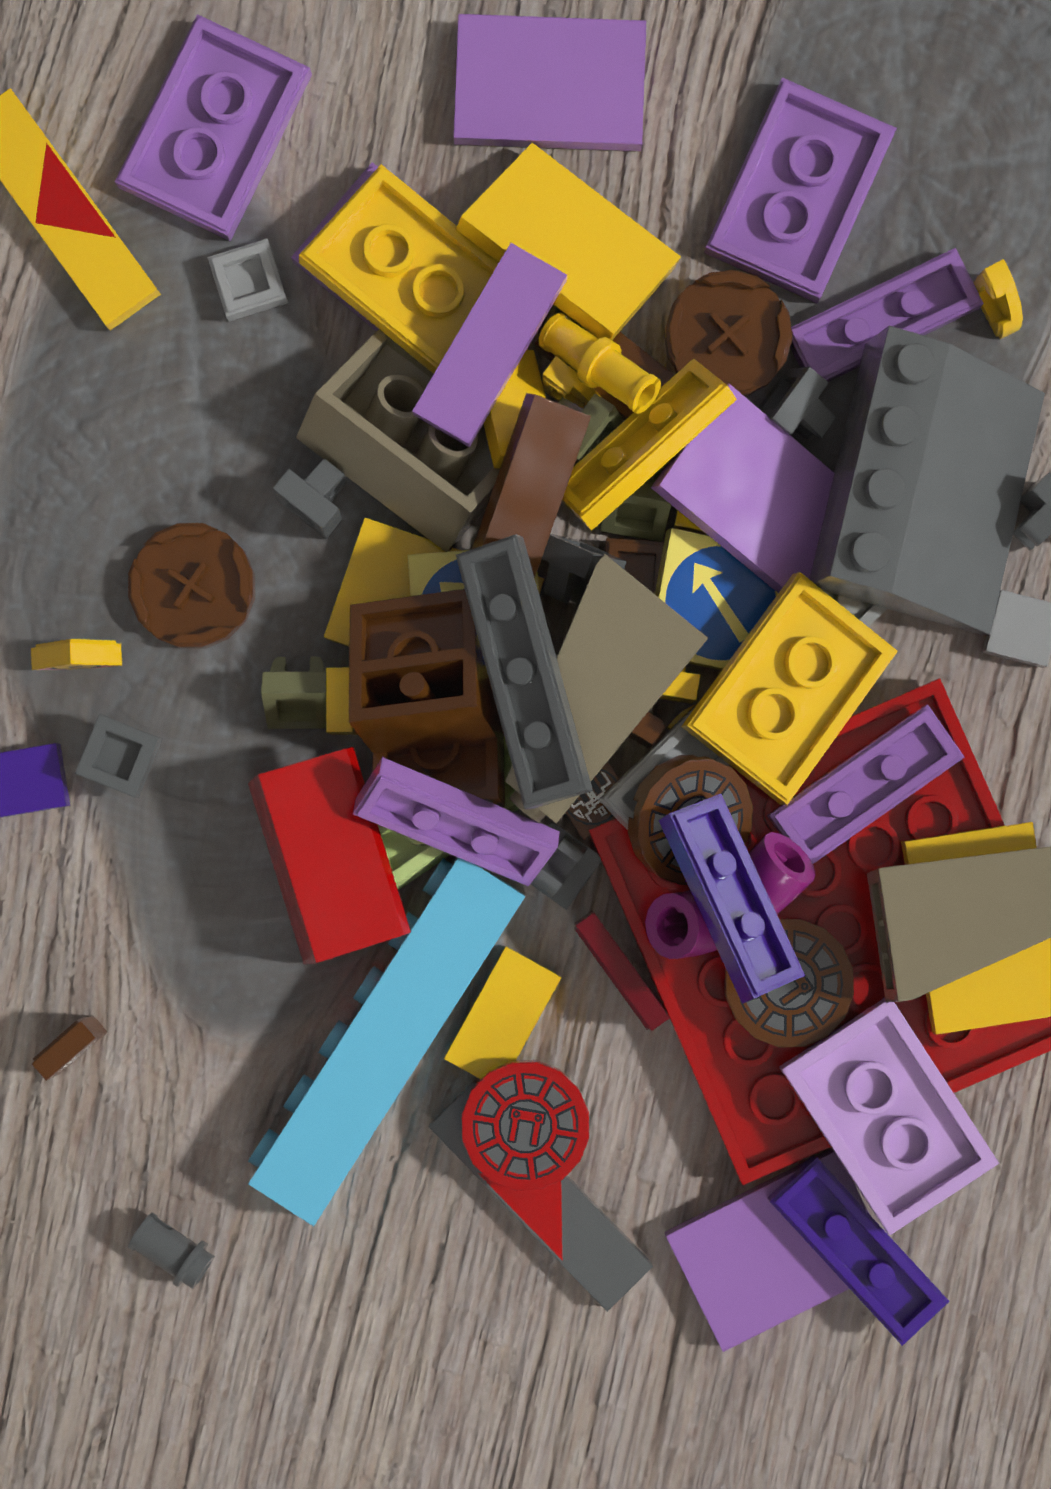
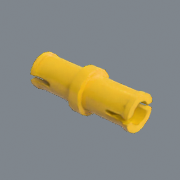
[539,313,661,414]

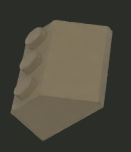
[296,329,500,552]

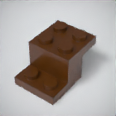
[349,589,505,807]

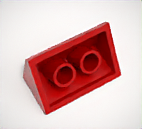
[248,747,411,965]

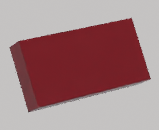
[574,910,670,1031]

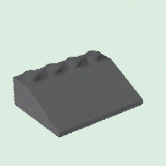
[809,325,1045,636]

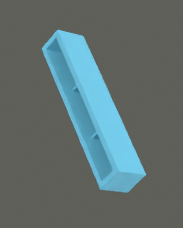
[248,858,525,1227]

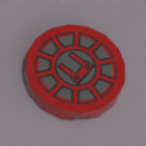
[462,1060,589,1191]

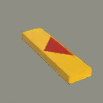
[0,88,161,331]

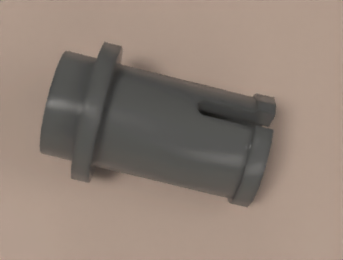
[128,1212,215,1289]

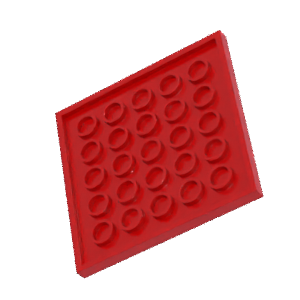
[588,678,1051,1185]

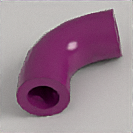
[645,832,815,959]

